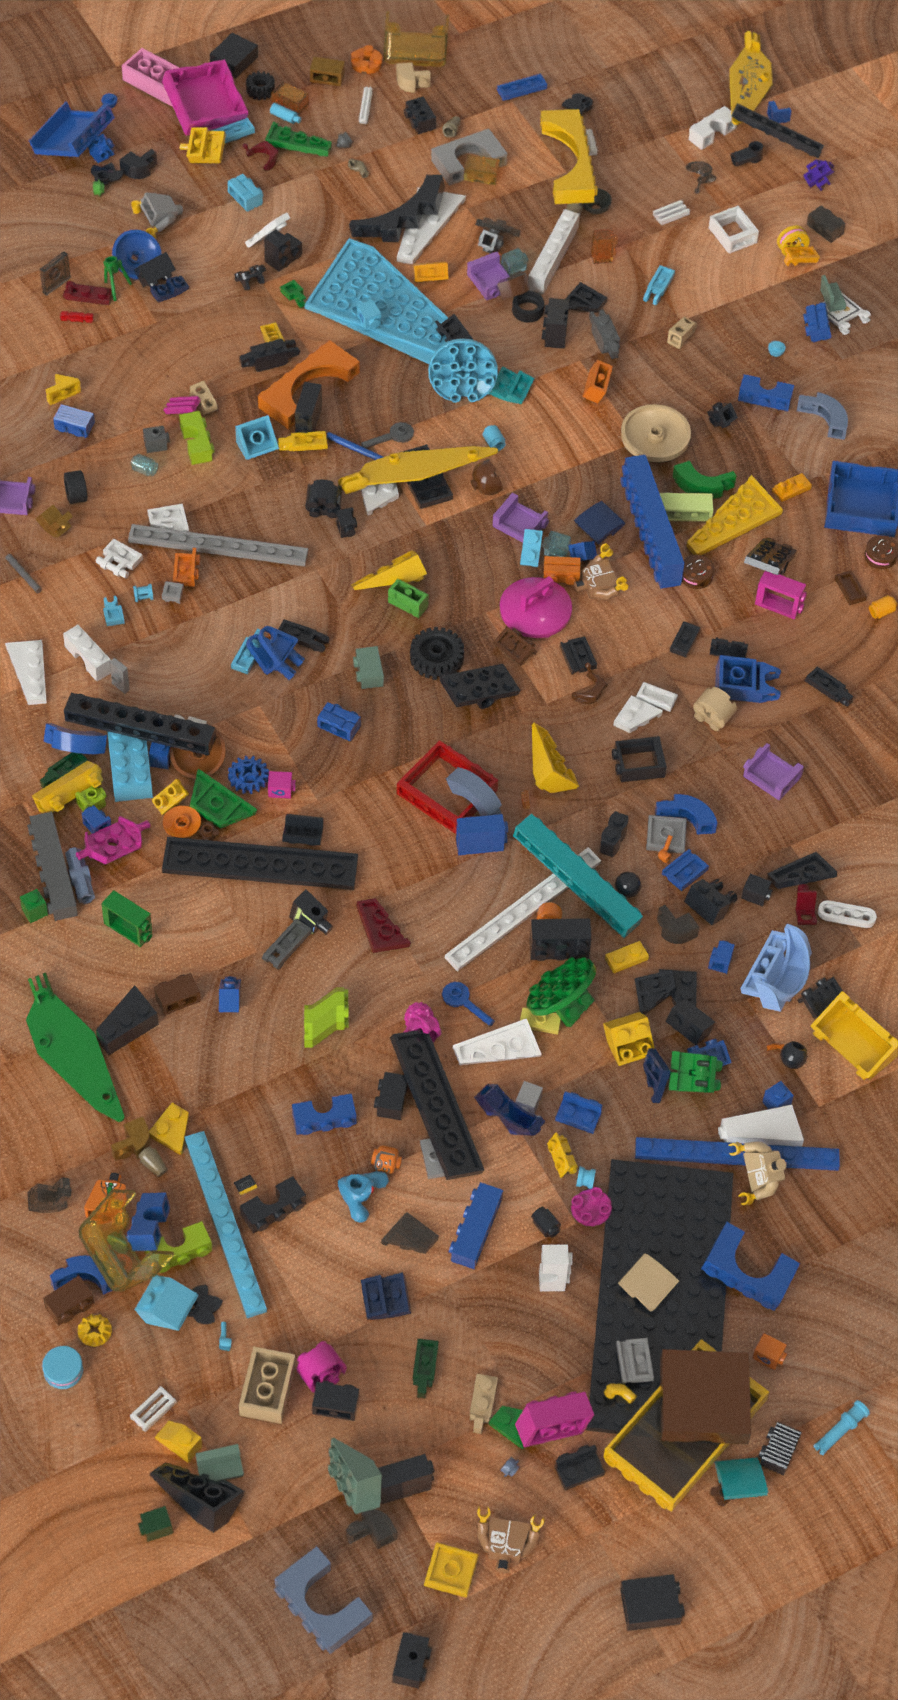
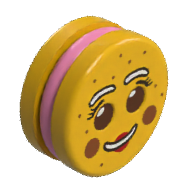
[777,225,810,256]

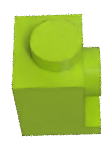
[75,786,107,812]

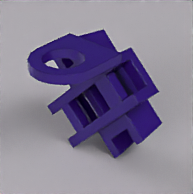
[803,160,834,191]

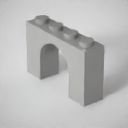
[431,129,507,186]

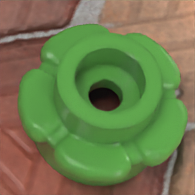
[93,180,104,196]

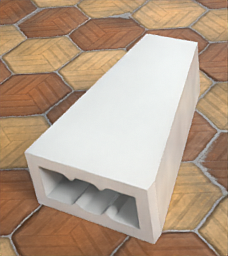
[718,1105,804,1147]

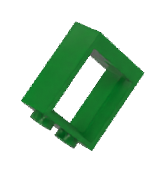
[101,890,153,947]

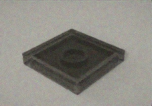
[40,251,71,296]

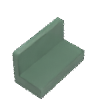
[820,275,846,312]
[195,1444,244,1482]

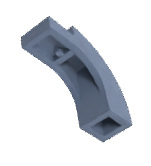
[797,392,848,440]
[446,767,502,816]

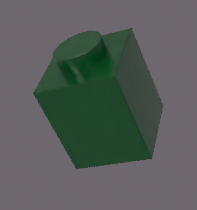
[138,1506,173,1542]

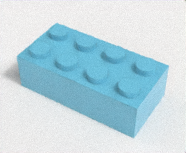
[107,731,153,802]

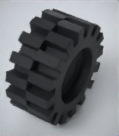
[246,71,275,100]

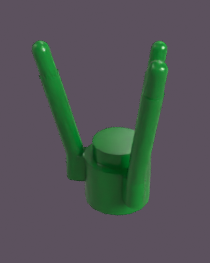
[103,256,132,301]

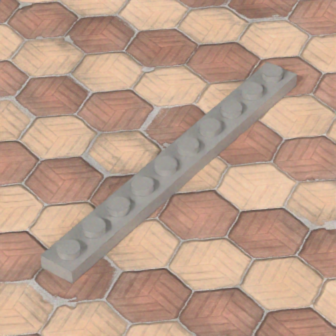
[128,524,308,567]

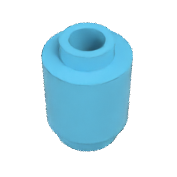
[482,425,506,451]

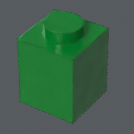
[20,889,48,924]

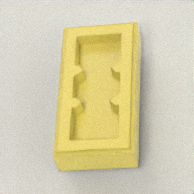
[520,1008,561,1035]

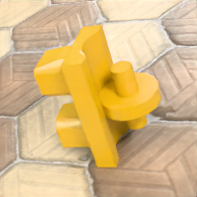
[152,779,189,815]

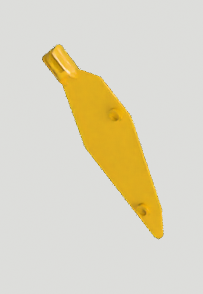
[338,446,498,494]

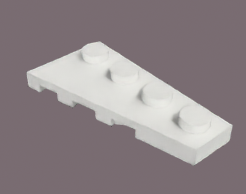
[5,640,47,705]
[452,1018,542,1065]

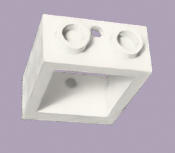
[709,206,759,253]

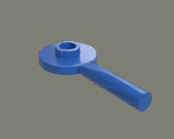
[442,982,495,1026]

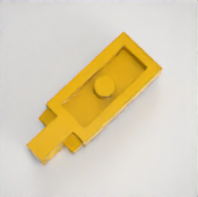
[278,431,328,451]

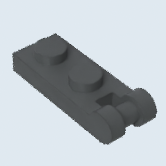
[262,919,312,970]

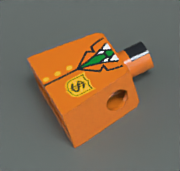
[84,1173,127,1224]

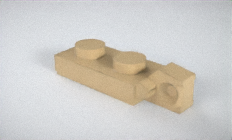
[469,1374,498,1434]

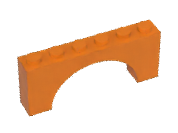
[258,340,360,429]

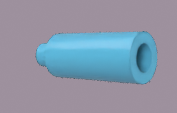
[270,103,302,124]

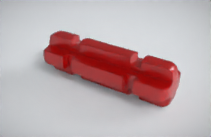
[60,311,94,323]

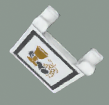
[822,292,871,335]

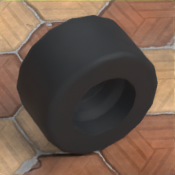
[64,470,88,504]

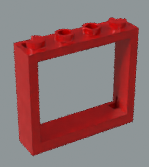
[396,740,498,834]

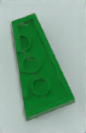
[265,121,332,156]

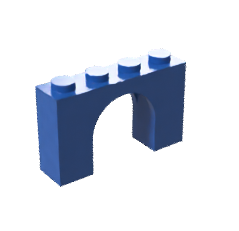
[701,1222,800,1311]

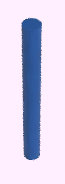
[326,432,384,460]

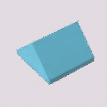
[235,415,279,460]

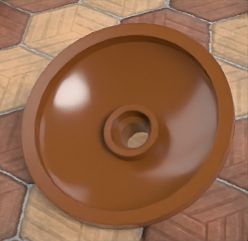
[170,723,226,779]

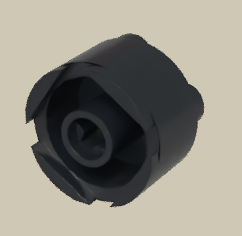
[305,479,342,518]

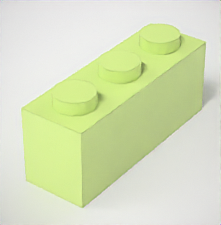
[660,493,713,521]

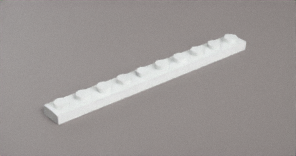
[445,847,601,972]

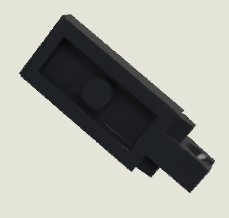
[805,667,854,707]

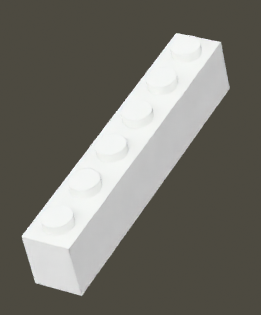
[528,209,580,295]

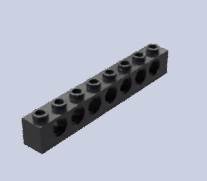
[64,692,216,756]

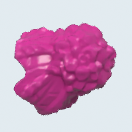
[404,1002,441,1043]

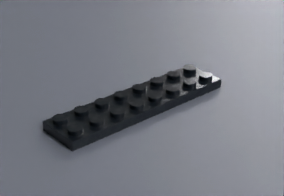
[390,1030,485,1180]

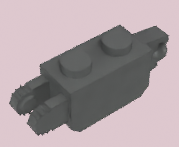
[589,309,620,359]

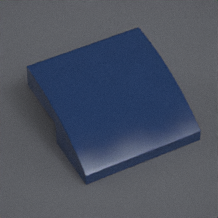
[574,501,625,545]
[361,1272,411,1320]

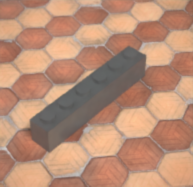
[27,811,78,921]

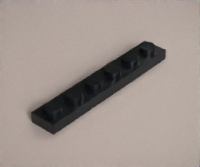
[731,103,824,158]

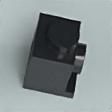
[335,507,357,538]

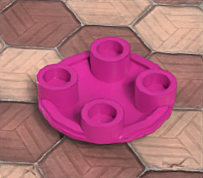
[571,1187,612,1226]

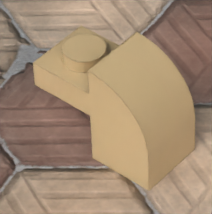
[396,63,430,92]

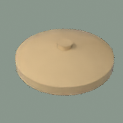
[621,404,691,462]

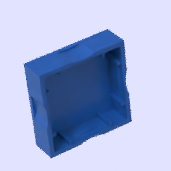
[824,461,898,537]

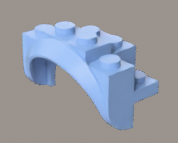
[740,924,812,1012]

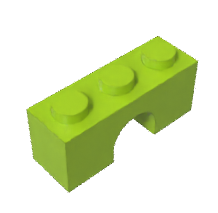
[179,411,215,465]
[145,1221,212,1274]

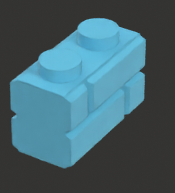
[227,174,263,212]

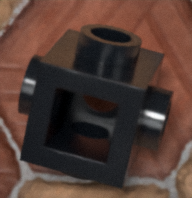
[707,402,738,428]

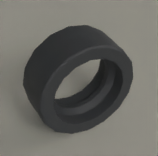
[512,290,545,323]

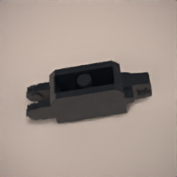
[239,338,301,372]

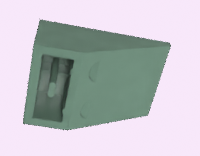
[328,1438,382,1514]

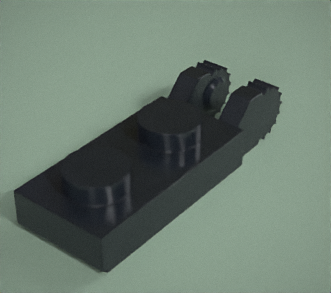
[278,619,330,652]

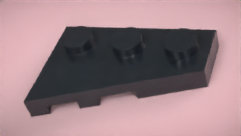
[767,852,837,889]

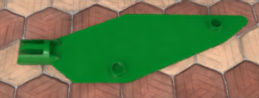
[26,972,125,1122]

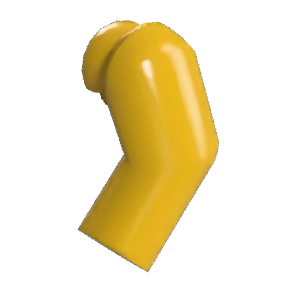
[604,1383,637,1404]

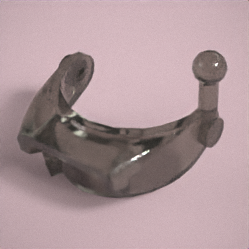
[686,161,716,194]

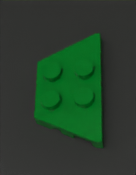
[190,769,258,829]

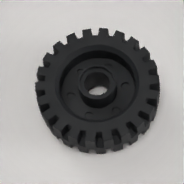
[410,627,464,680]

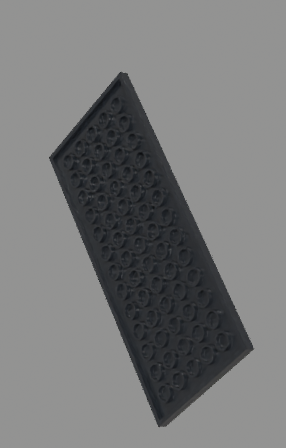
[586,1159,733,1445]

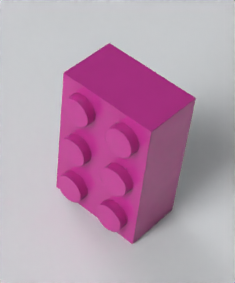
[515,1392,594,1447]

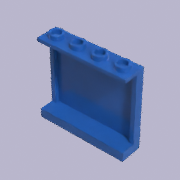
[29,102,115,157]

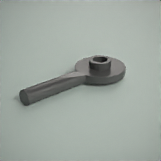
[361,422,414,448]

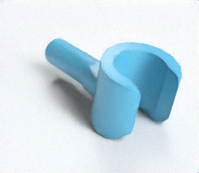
[219,1322,232,1351]

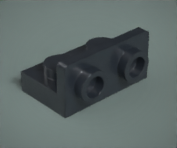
[797,977,843,1018]
[555,1445,605,1491]

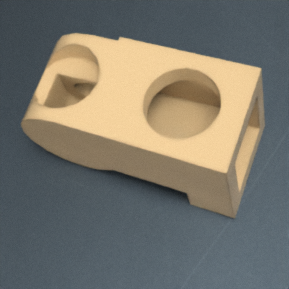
[667,317,697,349]
[190,381,218,415]

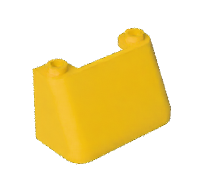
[810,991,898,1080]

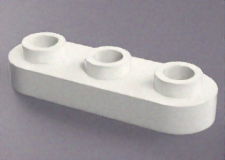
[818,900,877,928]

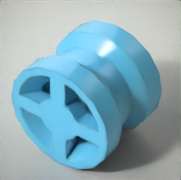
[576,1166,596,1189]

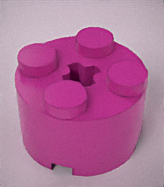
[297,1341,347,1393]

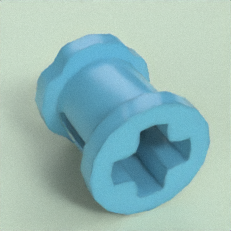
[133,584,153,602]

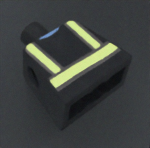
[289,889,333,935]

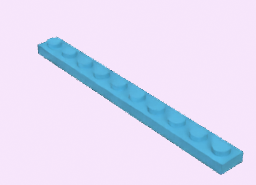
[184,1131,267,1318]

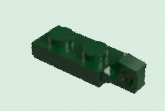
[40,752,89,788]
[413,1339,439,1399]

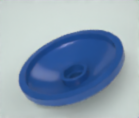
[112,230,162,279]

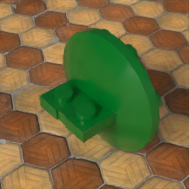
[526,957,596,1027]

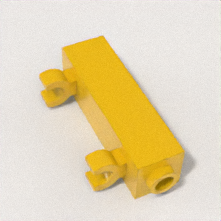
[32,761,103,813]

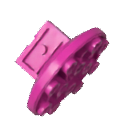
[500,576,572,638]

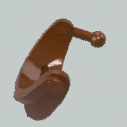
[571,662,608,704]

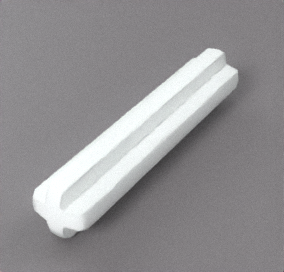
[359,86,373,124]

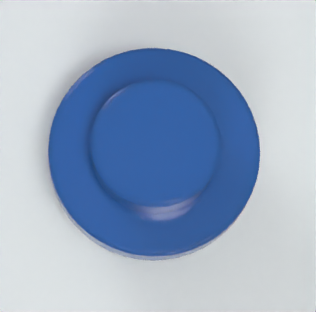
[101,93,118,108]

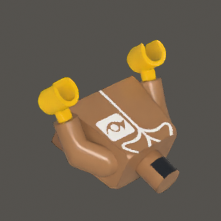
[574,544,628,600]
[477,1506,545,1573]

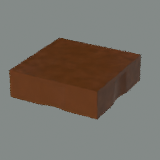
[660,1349,751,1444]

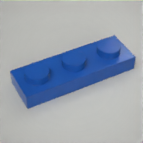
[497,74,547,101]

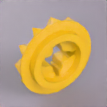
[78,1314,112,1347]

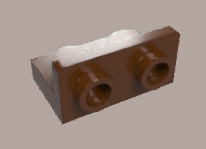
[493,626,537,666]

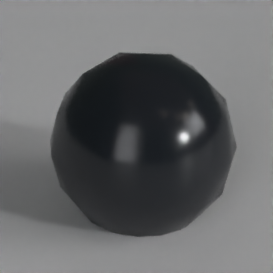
[615,871,642,898]
[780,1041,808,1069]

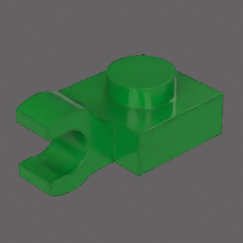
[280,280,306,308]

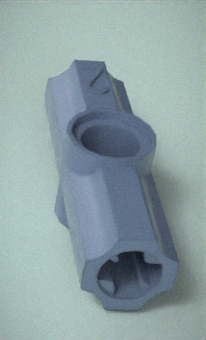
[65,847,95,904]

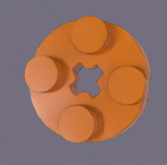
[351,45,382,74]

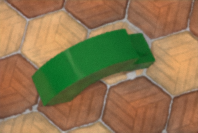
[672,461,737,499]

